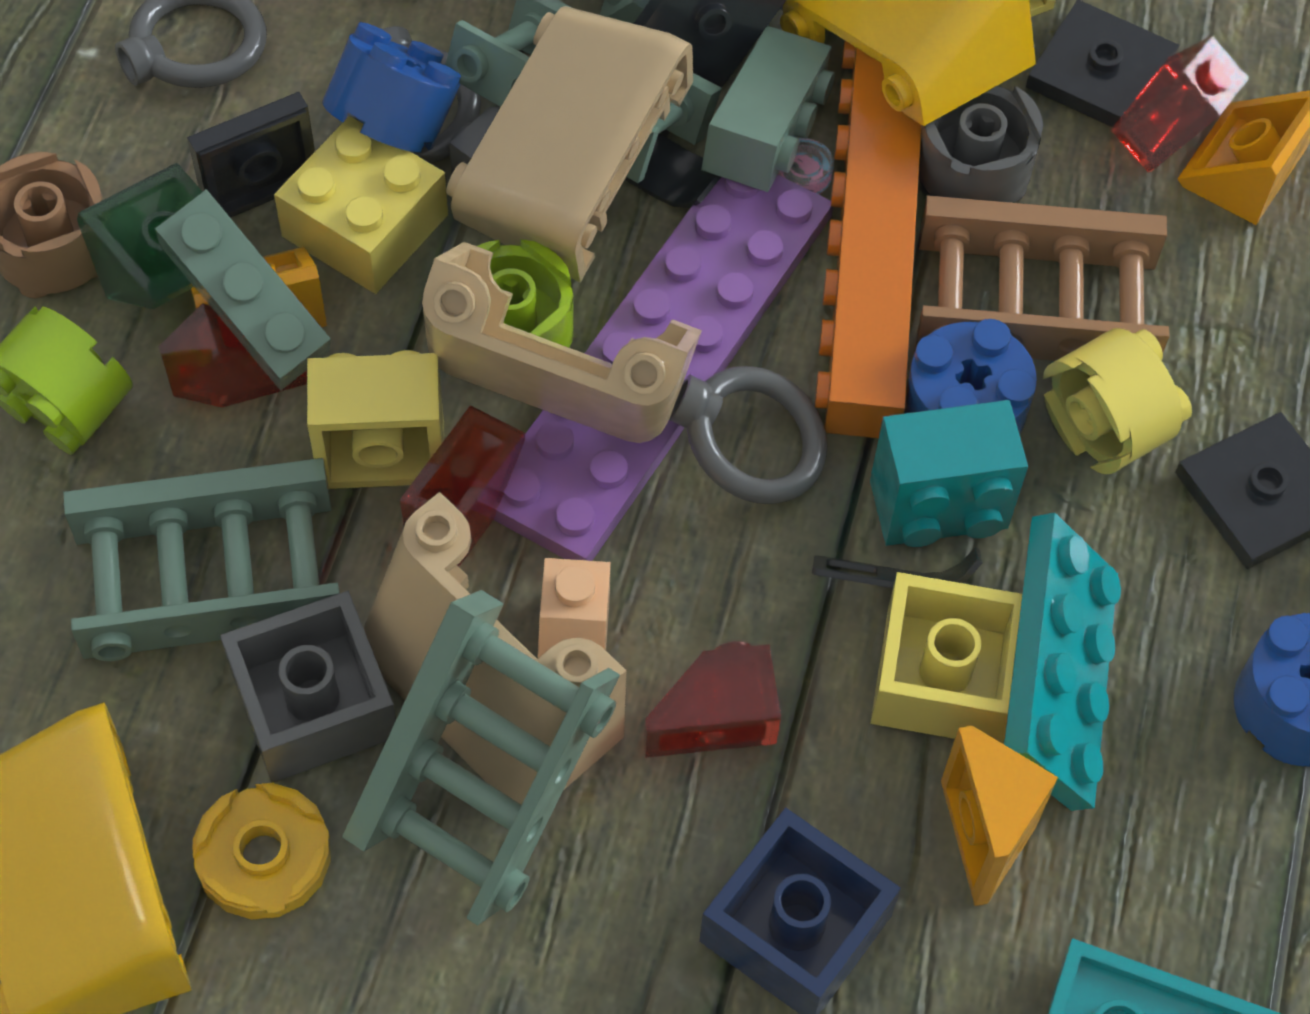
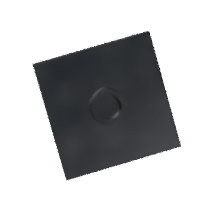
[633,0,786,88]
[1026,0,1180,134]
[187,92,315,218]
[1175,412,1310,569]

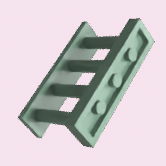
[445,0,722,183]
[63,458,340,661]
[342,590,620,926]

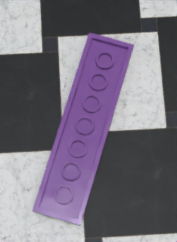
[477,175,833,561]

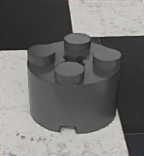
[918,86,1043,203]

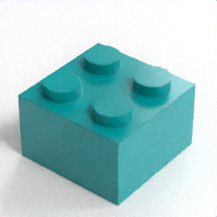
[870,400,1028,547]

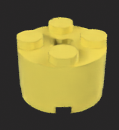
[1043,328,1192,474]

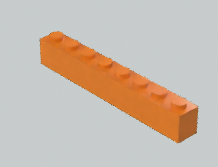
[814,40,922,438]

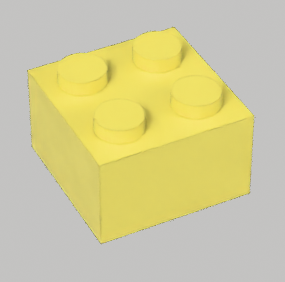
[274,116,448,294]
[307,350,446,489]
[870,572,1022,744]

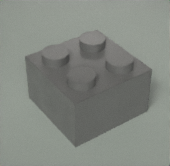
[220,590,396,783]

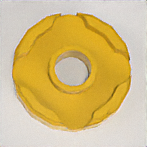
[193,783,331,920]

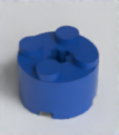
[322,22,461,152]
[904,319,1037,435]
[1234,613,1310,767]

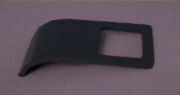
[624,133,721,208]
[812,547,983,588]

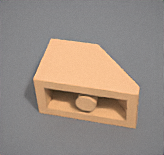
[538,558,611,658]

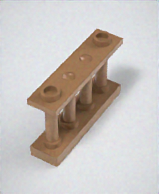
[915,196,1169,361]

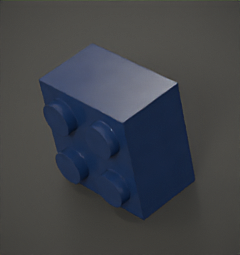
[699,807,901,1014]

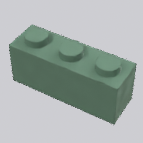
[701,26,835,192]
[155,189,331,391]

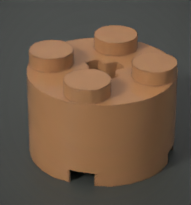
[0,152,113,298]

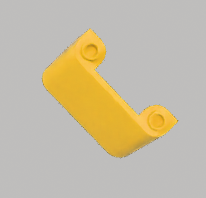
[780,0,1036,126]
[0,702,192,1014]

